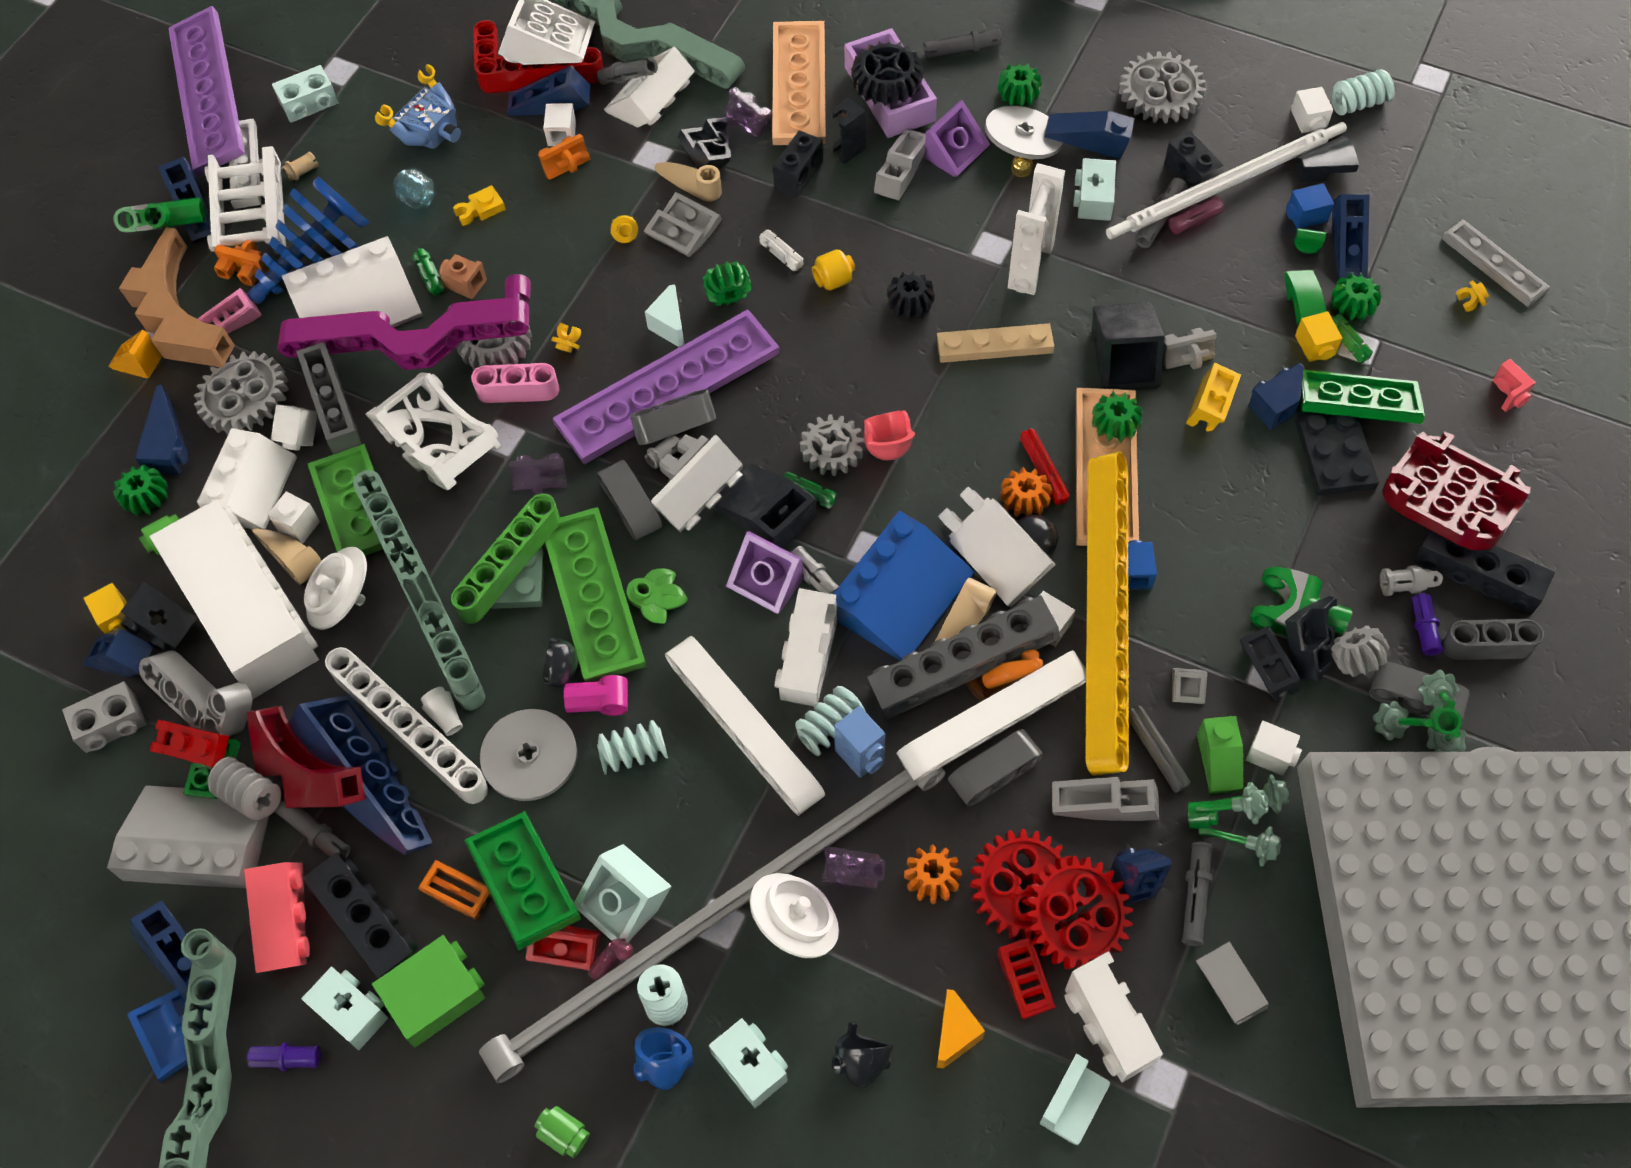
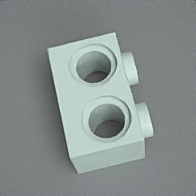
[272,65,339,123]

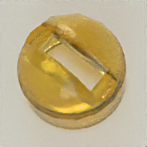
[1011,156,1033,177]

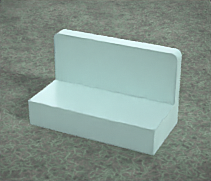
[1040,1054,1110,1145]

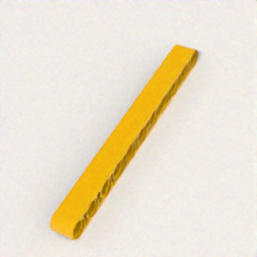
[1086,451,1129,776]

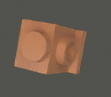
[440,254,487,299]

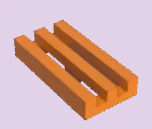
[418,860,491,921]

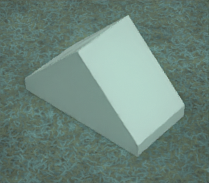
[645,285,685,347]

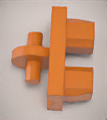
[538,134,591,180]
[214,240,269,286]

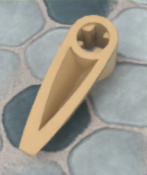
[655,162,722,202]
[252,528,322,586]
[935,577,997,641]

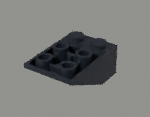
[714,464,817,549]

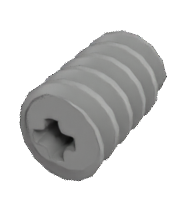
[208,757,281,820]

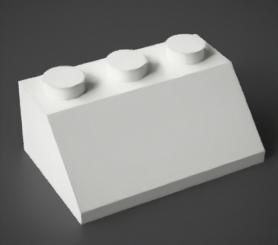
[604,46,695,128]
[197,428,297,529]
[651,434,743,533]

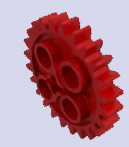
[969,829,1080,939]
[1022,856,1133,969]

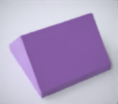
[925,100,990,177]
[726,532,803,614]

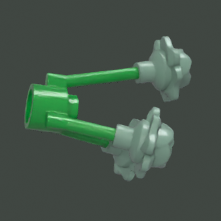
[1373,670,1467,752]
[1188,774,1289,866]

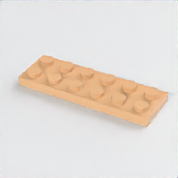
[772,21,826,145]
[1075,388,1139,546]

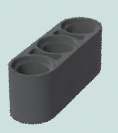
[629,389,717,445]
[597,460,663,541]
[1441,619,1544,660]
[1369,662,1470,723]
[948,729,1044,807]

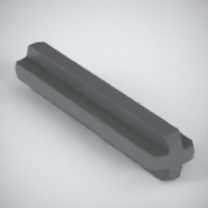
[1129,706,1190,793]

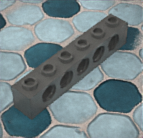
[867,595,1060,720]

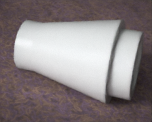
[421,687,463,736]

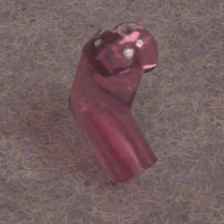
[587,938,633,981]

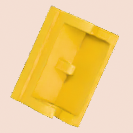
[1186,363,1241,431]

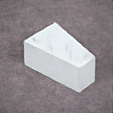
[775,588,837,706]
[1064,951,1163,1083]

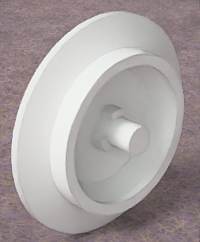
[304,547,367,630]
[750,873,839,958]

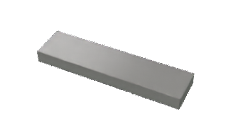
[1442,219,1550,307]

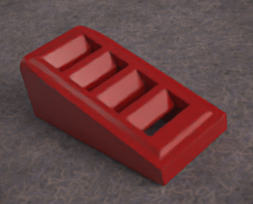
[997,937,1055,1020]

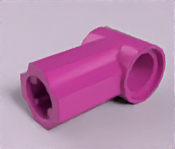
[564,675,628,716]

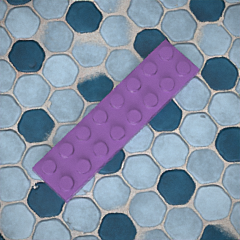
[168,6,245,176]
[553,310,780,464]

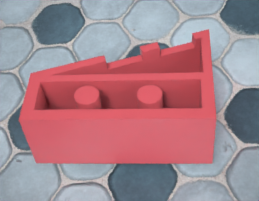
[244,862,310,973]

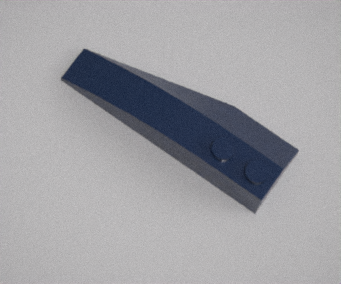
[289,694,432,855]

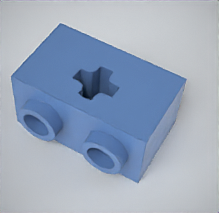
[834,706,886,778]

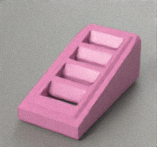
[198,288,262,334]

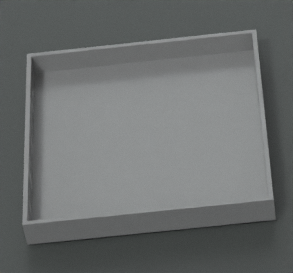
[1297,751,1631,1108]

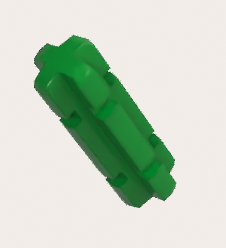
[413,248,444,296]
[1332,314,1373,363]
[783,472,837,508]

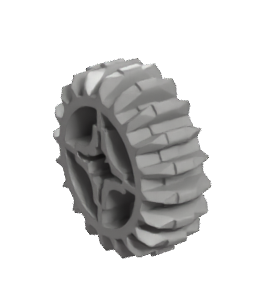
[456,326,532,370]

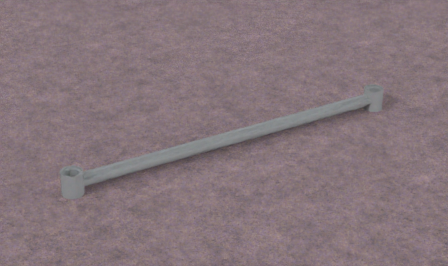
[479,764,946,1083]

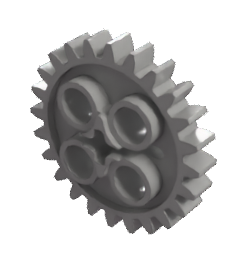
[1119,51,1206,124]
[194,351,289,435]

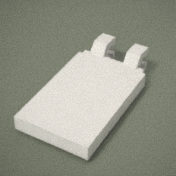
[938,487,1056,607]

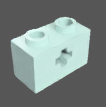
[1073,158,1116,221]
[301,966,388,1050]
[709,1018,788,1109]

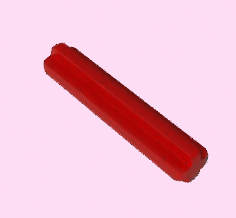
[1020,428,1070,505]

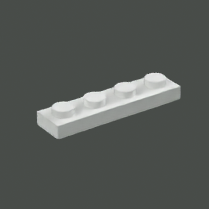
[229,119,261,209]

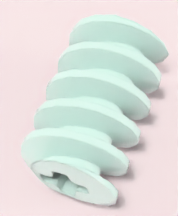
[1332,69,1395,115]
[795,686,866,756]
[597,720,668,775]
[637,964,688,1026]

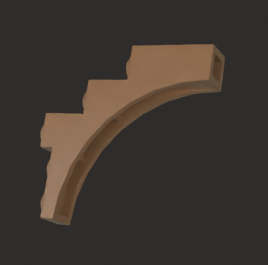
[119,227,235,368]

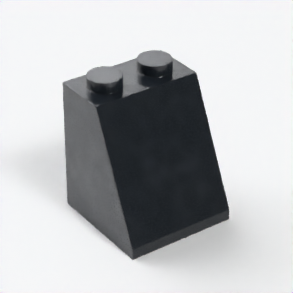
[1092,302,1165,389]

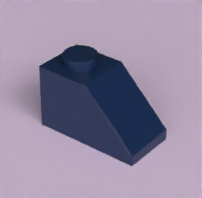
[83,628,154,677]

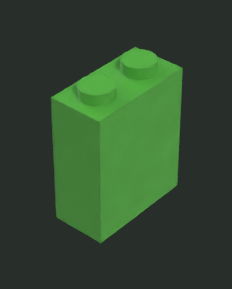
[372,935,486,1048]

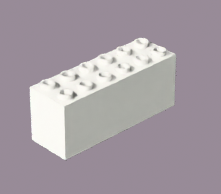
[149,499,319,699]

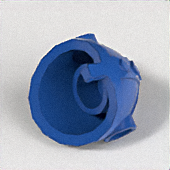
[634,1027,694,1090]

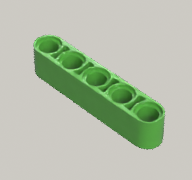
[451,494,560,624]

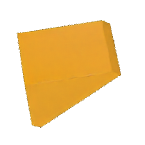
[109,330,162,379]
[937,989,985,1069]

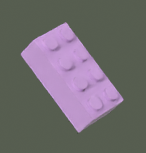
[844,28,937,138]

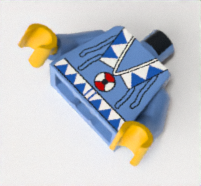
[375,64,461,149]

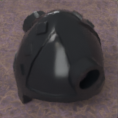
[832,1022,893,1088]

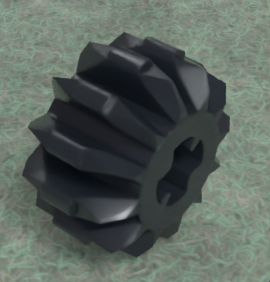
[887,270,935,319]

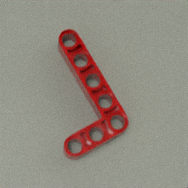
[474,20,604,93]

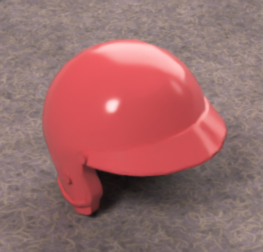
[864,410,915,461]

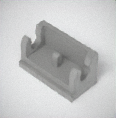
[1196,941,1269,1025]

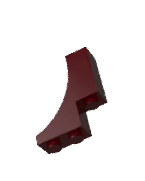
[247,706,365,808]

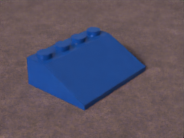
[834,511,975,661]

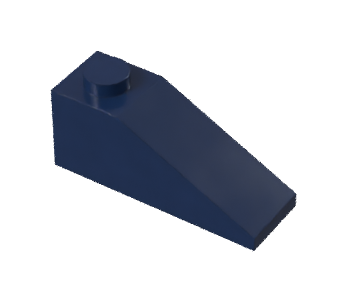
[507,65,590,116]
[1044,111,1134,159]
[158,157,211,243]
[1332,194,1370,279]
[135,385,188,475]
[1111,848,1172,906]
[130,900,210,1000]

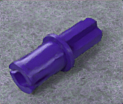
[1411,593,1443,656]
[246,1042,321,1072]

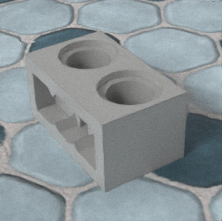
[62,681,147,753]

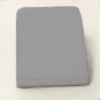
[1172,668,1207,704]

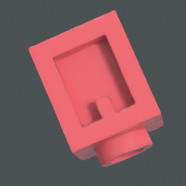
[1493,359,1536,412]

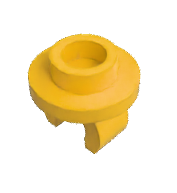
[611,215,638,243]
[1456,280,1489,312]
[551,323,581,353]

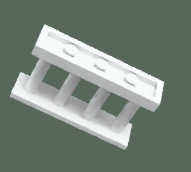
[205,146,286,254]
[1008,163,1065,295]

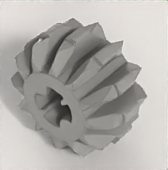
[1331,626,1390,677]

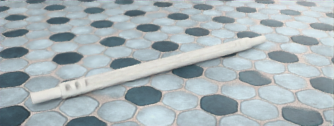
[1106,122,1347,239]

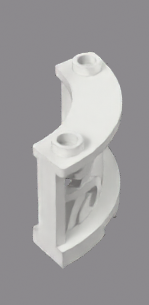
[366,372,501,490]

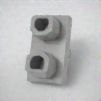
[1163,328,1216,369]
[659,434,709,482]

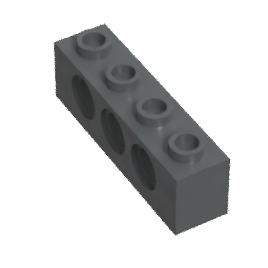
[296,342,362,454]

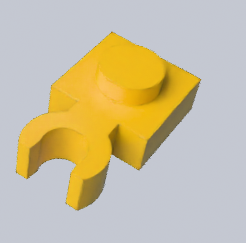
[453,185,506,226]

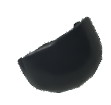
[1017,515,1059,556]
[543,637,578,687]

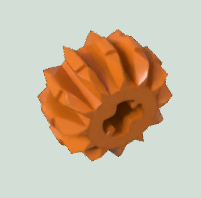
[1000,466,1052,517]
[904,844,962,904]

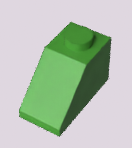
[1197,716,1244,795]

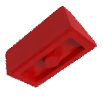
[526,926,601,971]

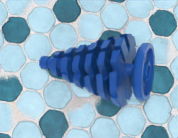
[247,176,369,304]

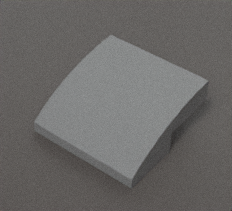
[644,192,722,257]

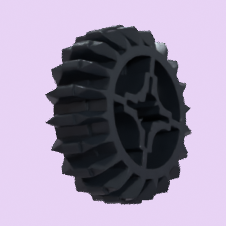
[851,40,924,106]

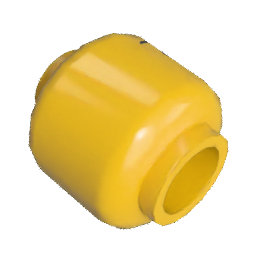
[812,249,855,291]

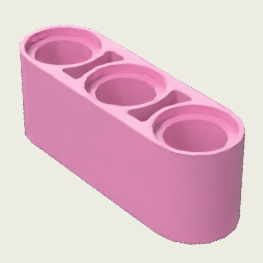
[471,363,560,403]

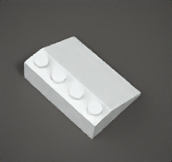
[498,0,595,65]
[282,236,423,327]

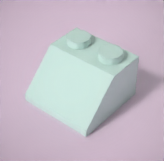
[574,844,672,949]

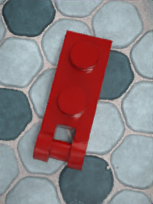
[149,719,229,767]

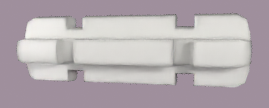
[759,230,804,271]

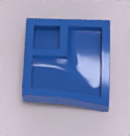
[127,989,209,1083]

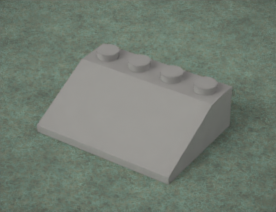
[107,786,269,889]

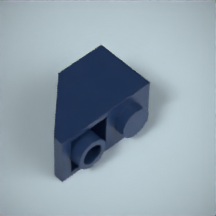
[1248,363,1304,430]

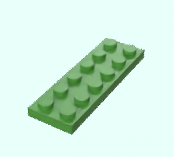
[545,507,646,682]

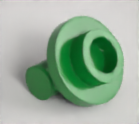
[1294,228,1326,254]

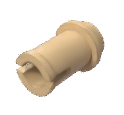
[282,151,319,181]

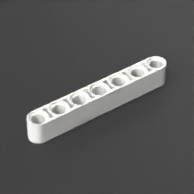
[665,636,825,816]
[325,647,489,804]
[896,650,1086,781]

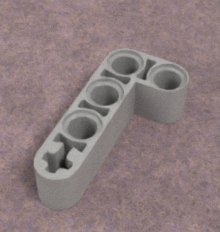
[139,650,253,737]

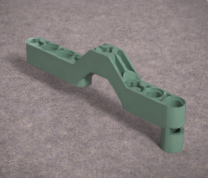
[554,0,745,89]
[353,470,486,711]
[159,928,236,1168]

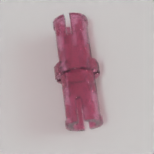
[1169,196,1224,234]

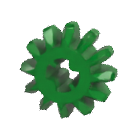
[997,62,1042,106]
[703,261,751,306]
[1331,273,1382,322]
[1091,391,1143,443]
[113,464,168,516]

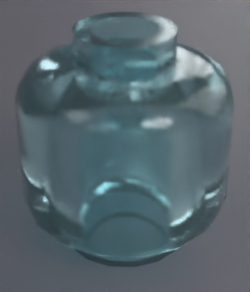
[393,168,436,209]

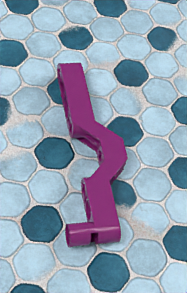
[277,274,531,370]

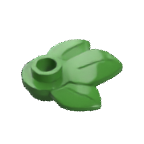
[626,568,688,624]

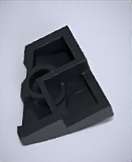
[678,117,731,170]
[1295,136,1359,182]
[1285,596,1337,681]

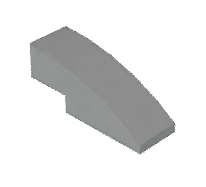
[874,129,926,201]
[1052,777,1159,821]

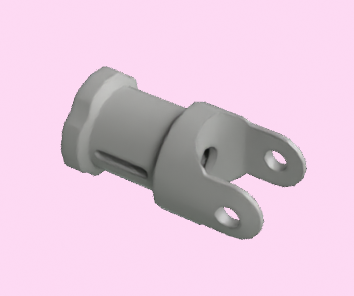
[1380,565,1443,596]

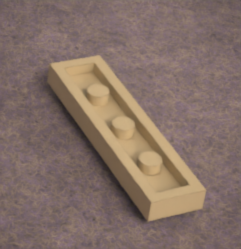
[937,323,1054,363]

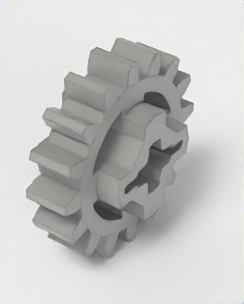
[800,414,864,476]

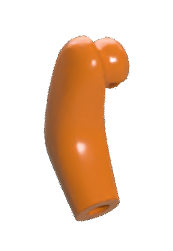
[982,649,1043,689]

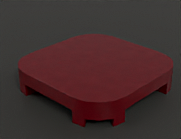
[1382,431,1531,550]

